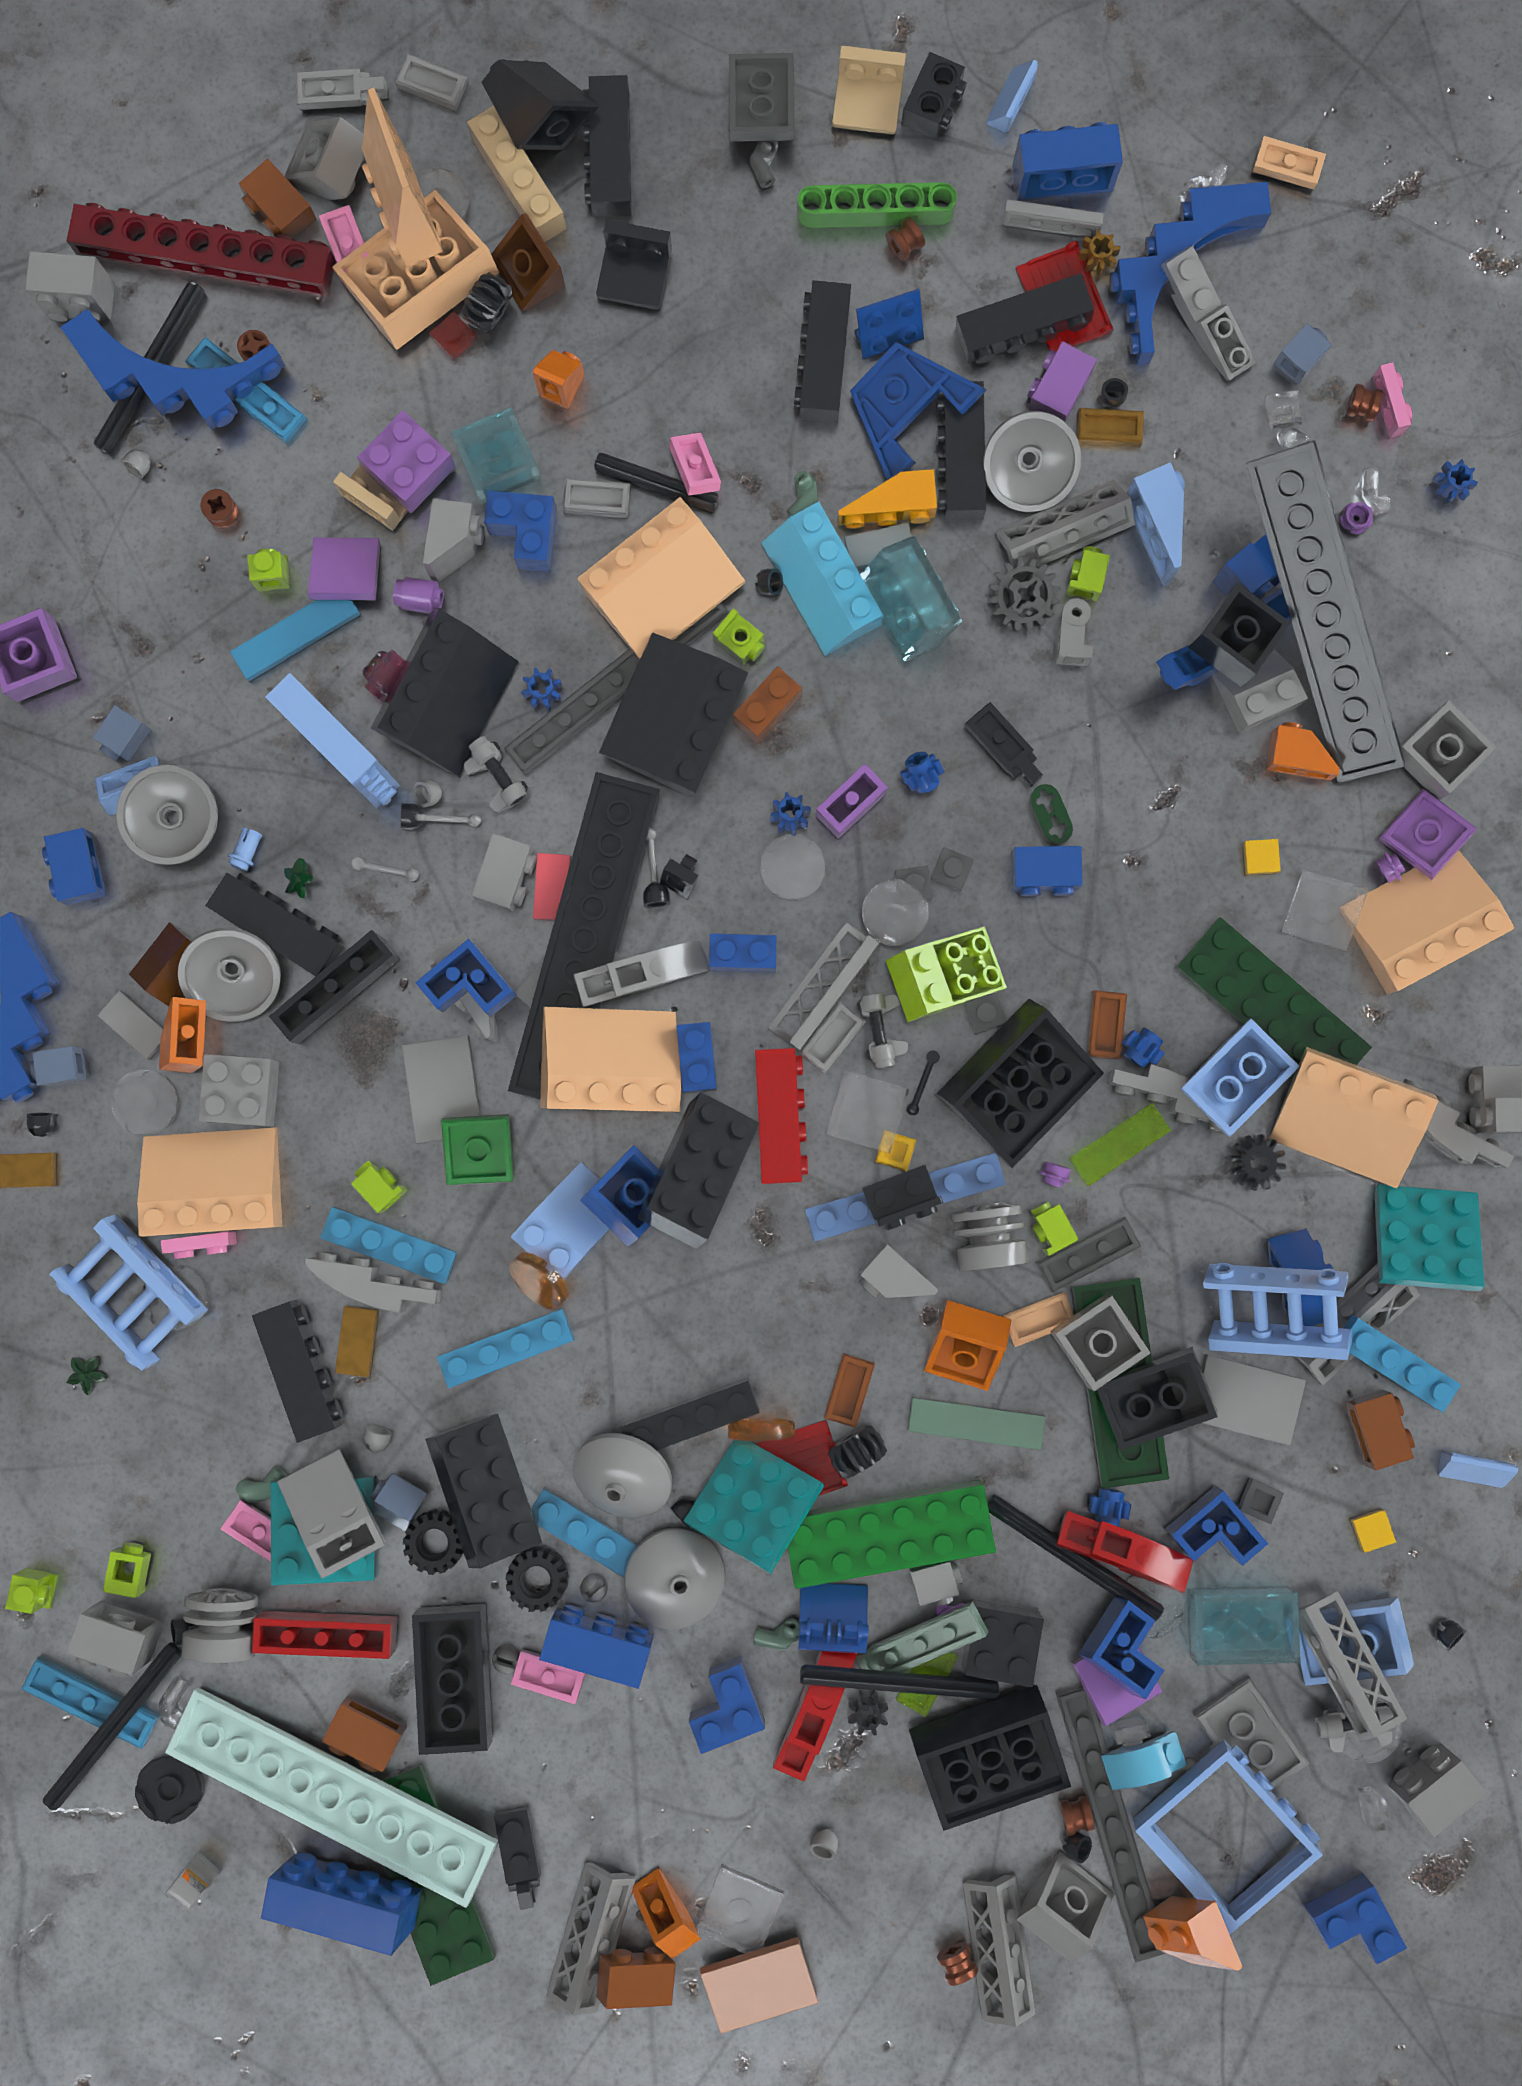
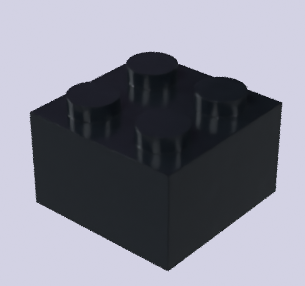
[1188,583,1291,687]
[961,1599,1044,1688]

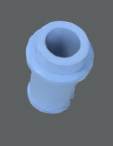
[228,827,262,872]

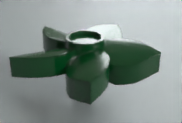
[284,858,314,898]
[66,1356,107,1395]

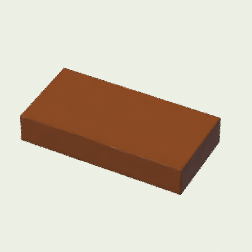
[1086,990,1127,1060]
[824,1353,875,1428]

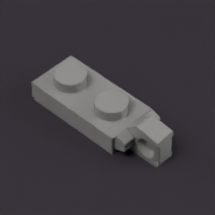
[296,69,388,110]

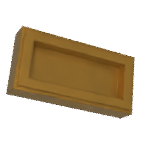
[1076,408,1144,447]
[0,1153,57,1188]
[335,1306,379,1377]

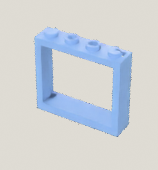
[265,673,400,808]
[1133,1740,1323,1935]

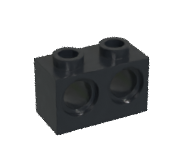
[901,52,967,139]

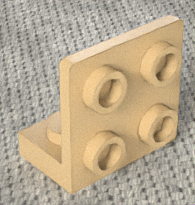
[832,45,906,135]
[333,464,407,531]

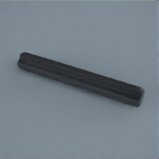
[594,453,719,512]

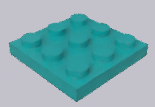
[1374,1184,1485,1291]
[684,1434,824,1575]
[271,1477,374,1586]

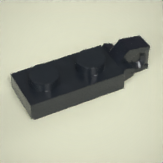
[964,702,1043,787]
[494,1806,541,1910]

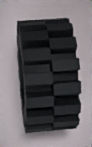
[403,1509,463,1575]
[505,1546,569,1612]

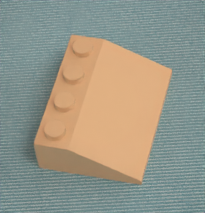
[362,87,443,267]
[332,190,500,350]
[577,497,745,659]
[1339,851,1515,995]
[540,1007,681,1112]
[1269,1047,1439,1188]
[137,1127,283,1237]

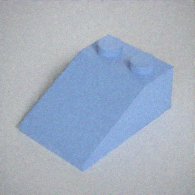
[1127,462,1185,587]
[1181,1019,1300,1137]
[511,1162,610,1282]
[1290,1597,1414,1686]

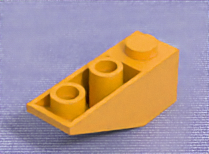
[837,469,937,529]

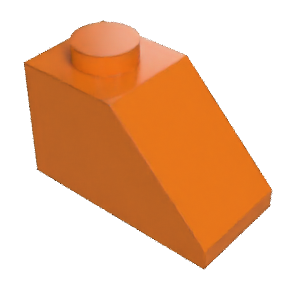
[532,350,585,409]
[1266,722,1340,781]
[159,997,206,1073]
[632,1868,701,1959]

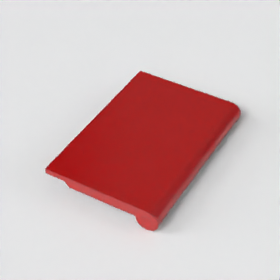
[1016,241,1114,352]
[754,1420,848,1496]

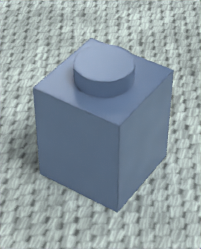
[1274,323,1332,384]
[92,705,151,762]
[30,1046,87,1087]
[370,1473,427,1531]

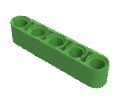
[797,182,957,228]

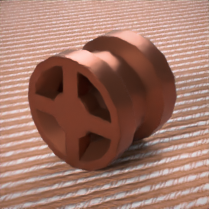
[885,217,925,261]
[237,330,271,362]
[1346,383,1383,422]
[200,489,239,529]
[1060,1796,1095,1836]
[937,1942,979,1986]

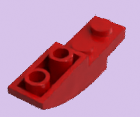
[1055,1511,1193,1593]
[773,1651,857,1782]

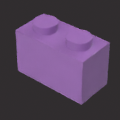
[1027,341,1097,422]
[816,764,888,839]

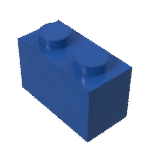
[42,828,106,905]
[1011,846,1082,896]
[709,934,777,973]
[676,1022,717,1094]

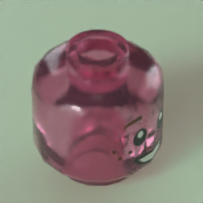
[362,649,405,699]

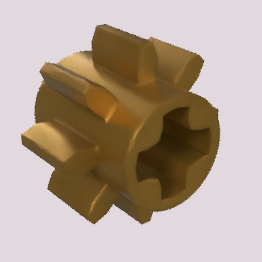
[1078,230,1121,276]

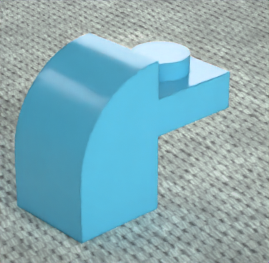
[1101,1732,1187,1790]

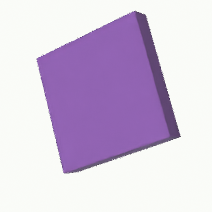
[308,537,381,600]
[1379,788,1477,880]
[1071,1647,1163,1726]

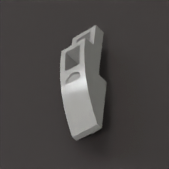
[1161,246,1256,381]
[573,939,709,1007]
[1107,1064,1240,1132]
[1400,1079,1514,1168]
[305,1252,442,1313]

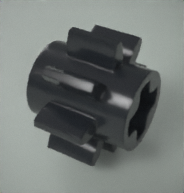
[847,1691,888,1736]

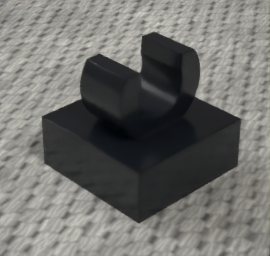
[660,854,699,899]

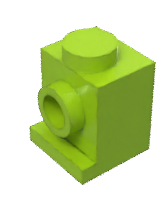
[1065,546,1110,602]
[247,548,291,592]
[712,608,765,666]
[351,1161,408,1213]
[1031,1201,1079,1256]
[103,1543,151,1598]
[5,1568,59,1614]

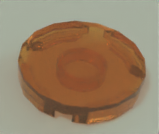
[509,1252,569,1310]
[728,1418,795,1441]

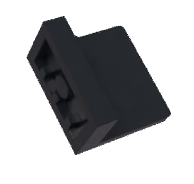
[596,219,672,310]
[862,1165,944,1230]

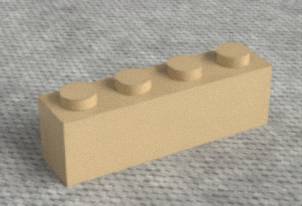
[467,105,567,242]

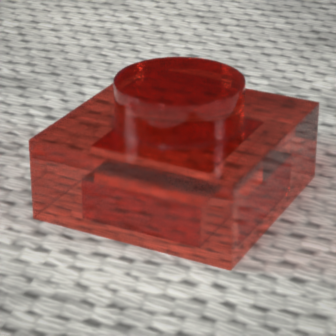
[430,311,477,361]

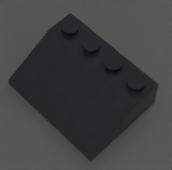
[370,609,518,777]
[598,633,748,796]
[937,999,1104,1168]
[909,1685,1071,1831]

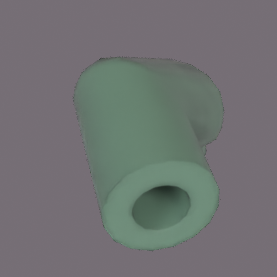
[786,471,818,517]
[236,1466,287,1503]
[753,1618,799,1651]

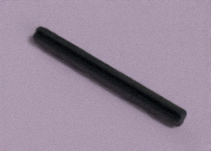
[94,281,205,454]
[987,1495,1164,1622]
[43,1642,182,1811]
[800,1664,999,1700]

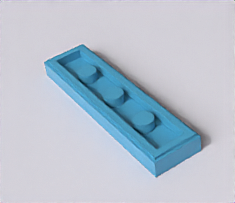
[185,337,307,444]
[230,600,361,682]
[21,1656,160,1749]

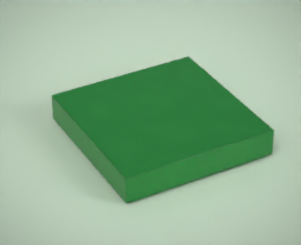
[441,1114,514,1185]

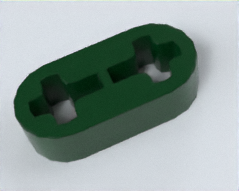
[1029,784,1073,846]

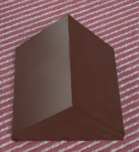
[491,214,565,311]
[129,922,193,1006]

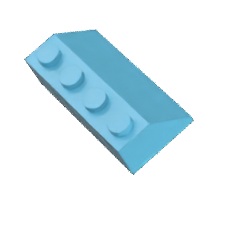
[761,502,883,656]

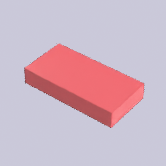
[533,853,571,921]

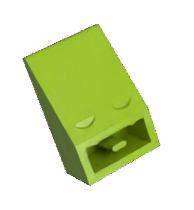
[886,926,1007,1022]

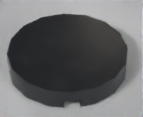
[135,1753,205,1824]

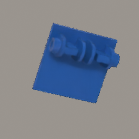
[854,289,924,359]
[798,1583,869,1653]

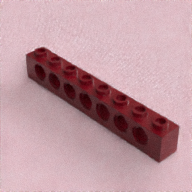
[66,203,336,297]

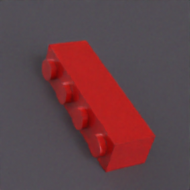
[755,1048,808,1184]
[252,1611,398,1659]

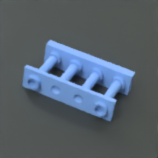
[49,1214,208,1371]
[1203,1263,1352,1360]

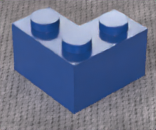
[484,490,557,572]
[1213,534,1280,600]
[415,939,517,1017]
[1268,1228,1337,1326]
[1165,1485,1268,1566]
[1078,1597,1164,1699]
[689,1656,765,1754]
[1304,1873,1407,1964]

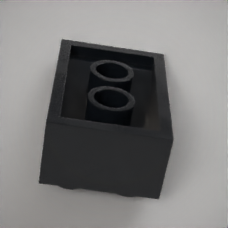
[1097,1347,1218,1451]

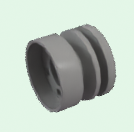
[952,1203,1029,1271]
[181,1588,258,1663]

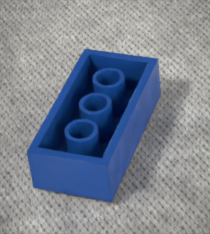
[260,1853,422,1956]

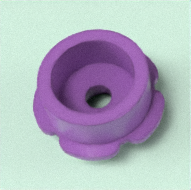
[1340,502,1373,534]
[1375,852,1405,883]
[1039,1161,1071,1188]

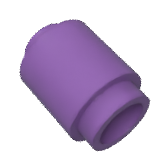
[393,577,444,614]

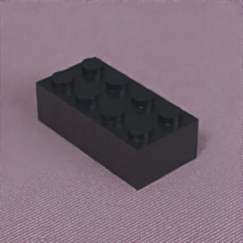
[637,1092,760,1248]
[425,1413,542,1569]
[412,1604,493,1755]

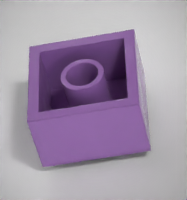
[357,410,456,513]
[0,608,78,702]

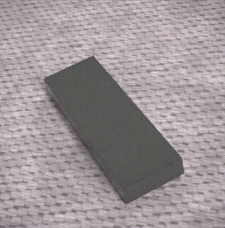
[1036,1217,1142,1293]

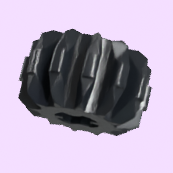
[462,272,512,333]
[1228,1134,1286,1191]
[828,1426,887,1478]

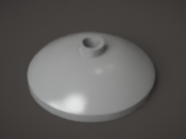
[983,411,1082,512]
[116,765,218,865]
[178,928,281,1022]
[573,1433,672,1518]
[624,1527,725,1630]

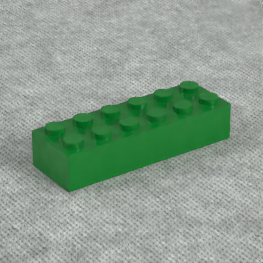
[787,1479,996,1589]

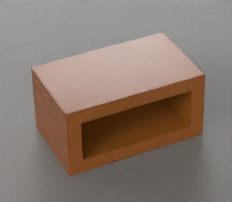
[238,158,317,239]
[733,666,802,744]
[1345,1390,1415,1471]
[322,1696,407,1772]
[596,1947,675,2009]

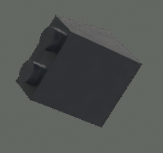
[481,59,599,150]

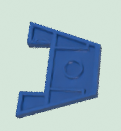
[850,342,987,480]

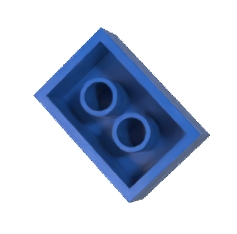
[1012,122,1123,202]
[539,1604,654,1689]

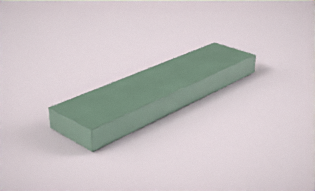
[908,1397,1046,1450]
[856,1601,989,1672]

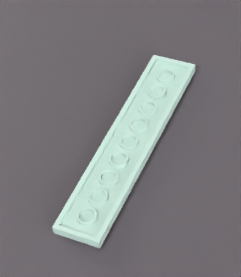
[165,1688,498,1908]

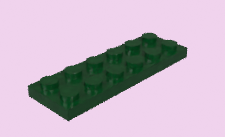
[1175,917,1372,1065]
[1072,1277,1170,1489]
[381,1763,496,1986]

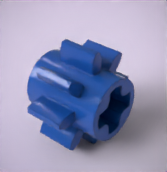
[1433,459,1478,503]
[521,668,562,710]
[900,752,944,793]
[770,792,811,836]
[1122,1027,1165,1069]
[1088,1487,1131,1527]

